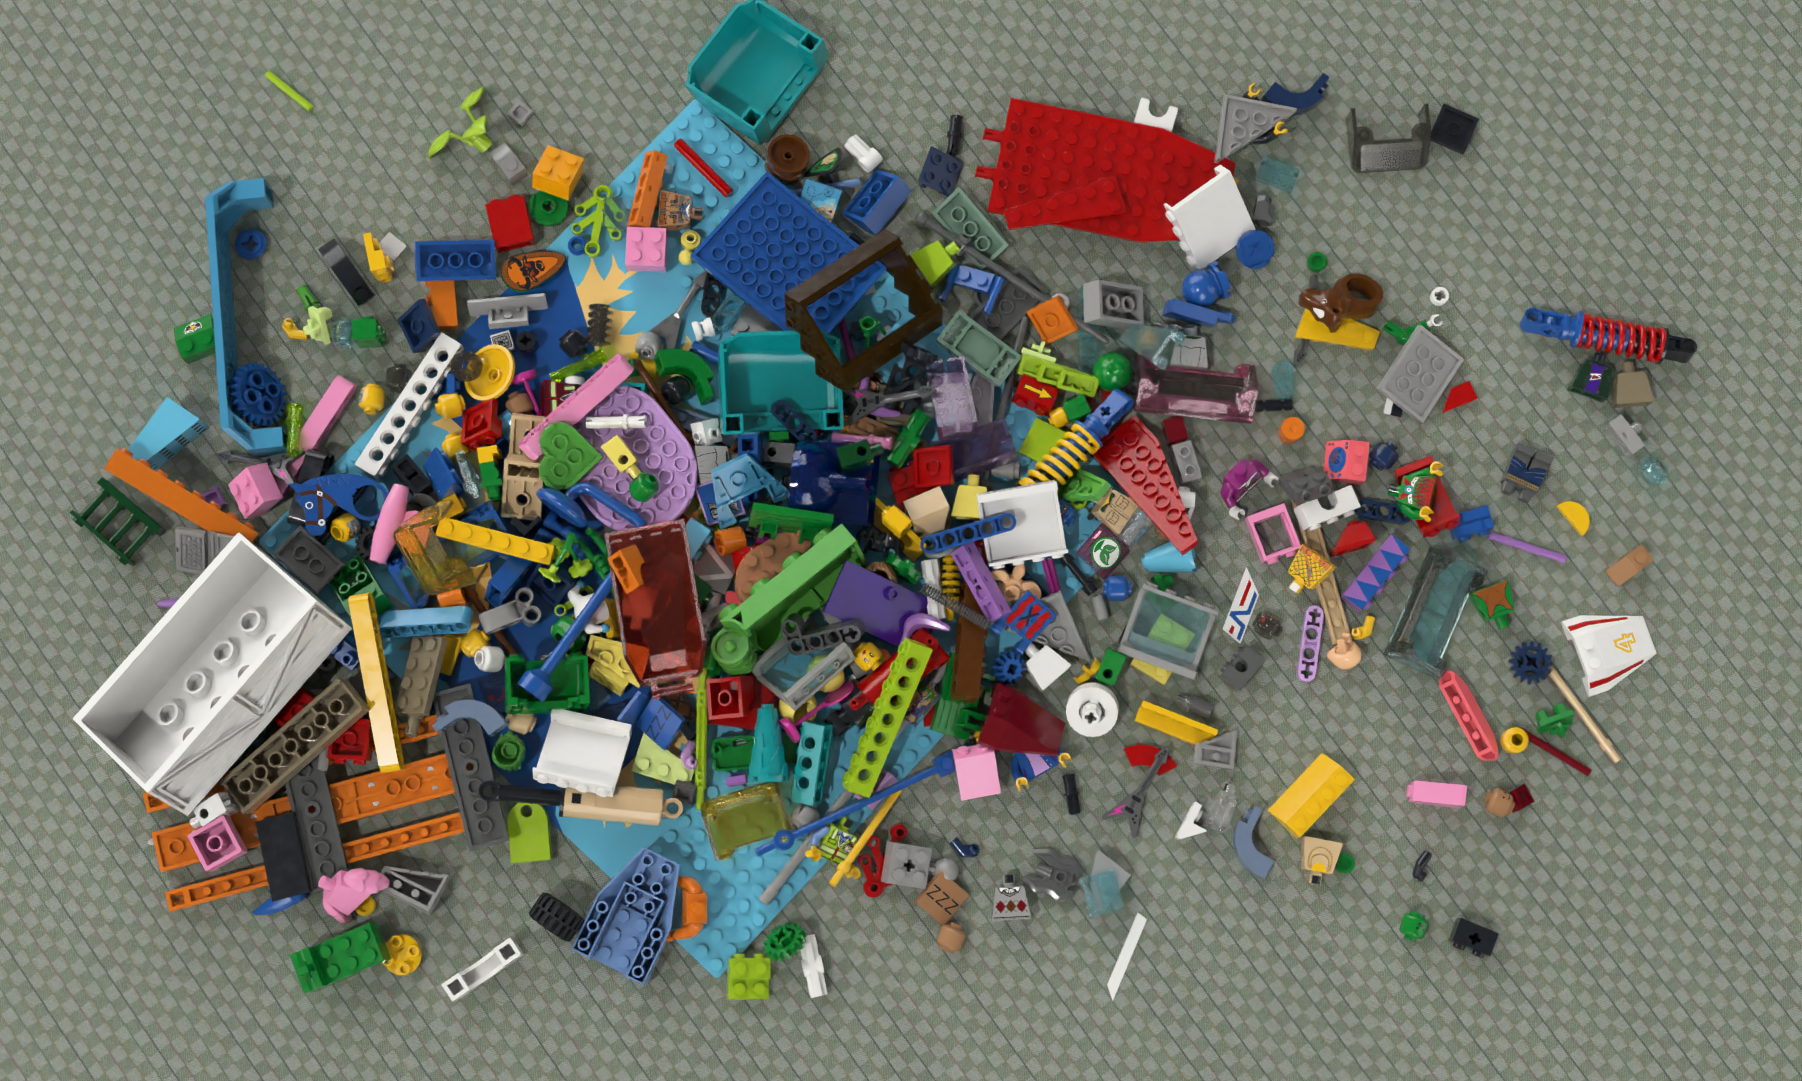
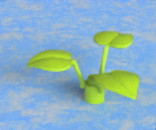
[428,86,492,160]

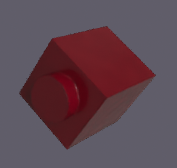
[1161,415,1188,446]

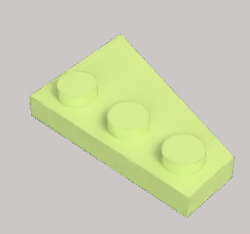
[631,733,695,785]

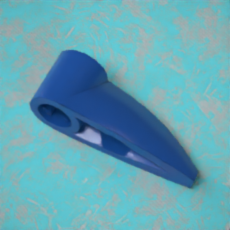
[252,892,310,915]

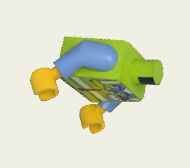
[805,816,861,880]

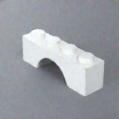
[441,937,525,1002]

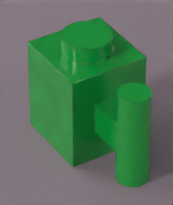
[701,647,723,679]

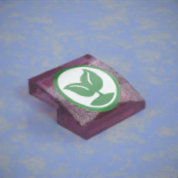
[1076,523,1130,580]

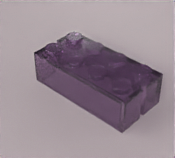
[925,356,978,440]
[930,418,1020,482]

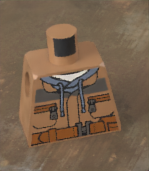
[658,190,703,231]

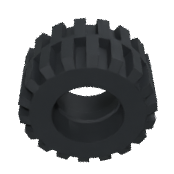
[528,892,584,942]

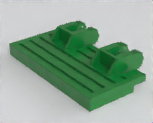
[748,502,834,546]
[930,652,995,741]

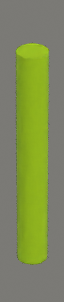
[265,71,314,112]

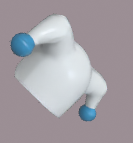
[568,580,610,634]

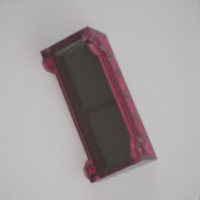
[1134,353,1259,424]

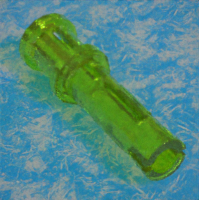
[549,346,609,382]
[285,403,304,458]

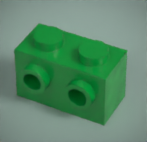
[352,316,386,348]

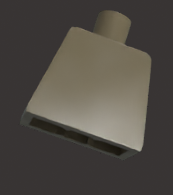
[1611,361,1654,408]

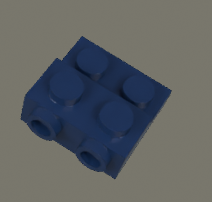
[397,299,441,353]

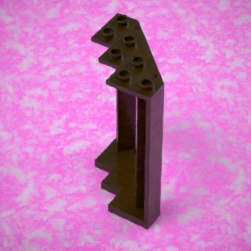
[785,229,943,392]

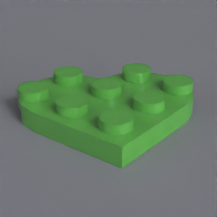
[538,421,602,490]

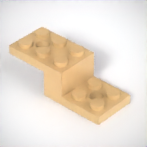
[501,413,546,520]

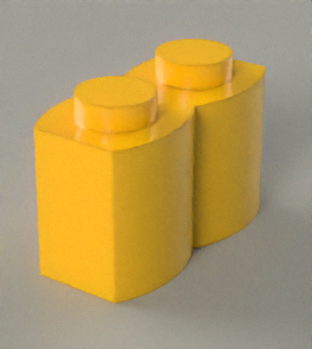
[881,505,913,539]

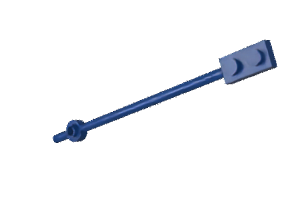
[755,743,970,856]

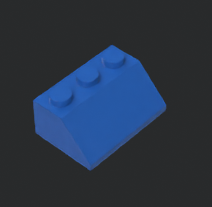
[842,169,911,235]

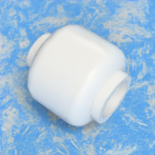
[474,646,506,672]

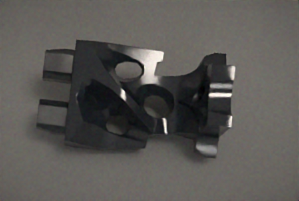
[883,342,938,416]

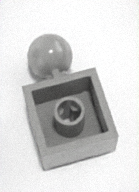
[881,841,958,889]

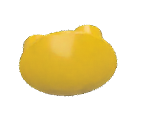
[382,934,422,976]

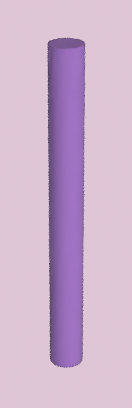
[1488,532,1567,563]

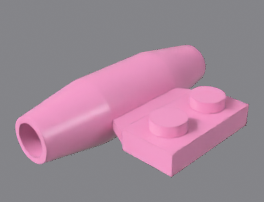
[370,484,434,565]

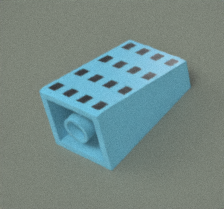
[128,397,209,471]

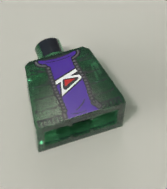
[1567,352,1612,402]

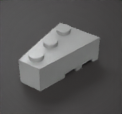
[380,866,450,916]

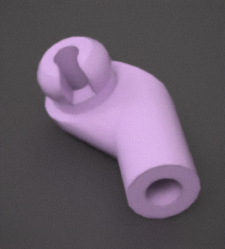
[680,741,697,770]

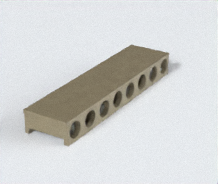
[219,678,371,814]

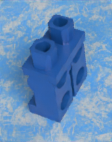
[330,630,360,671]

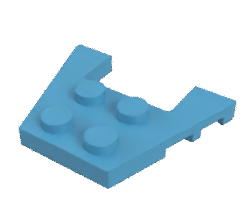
[711,453,791,529]

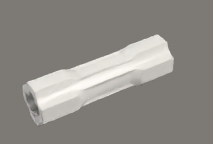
[921,559,947,620]

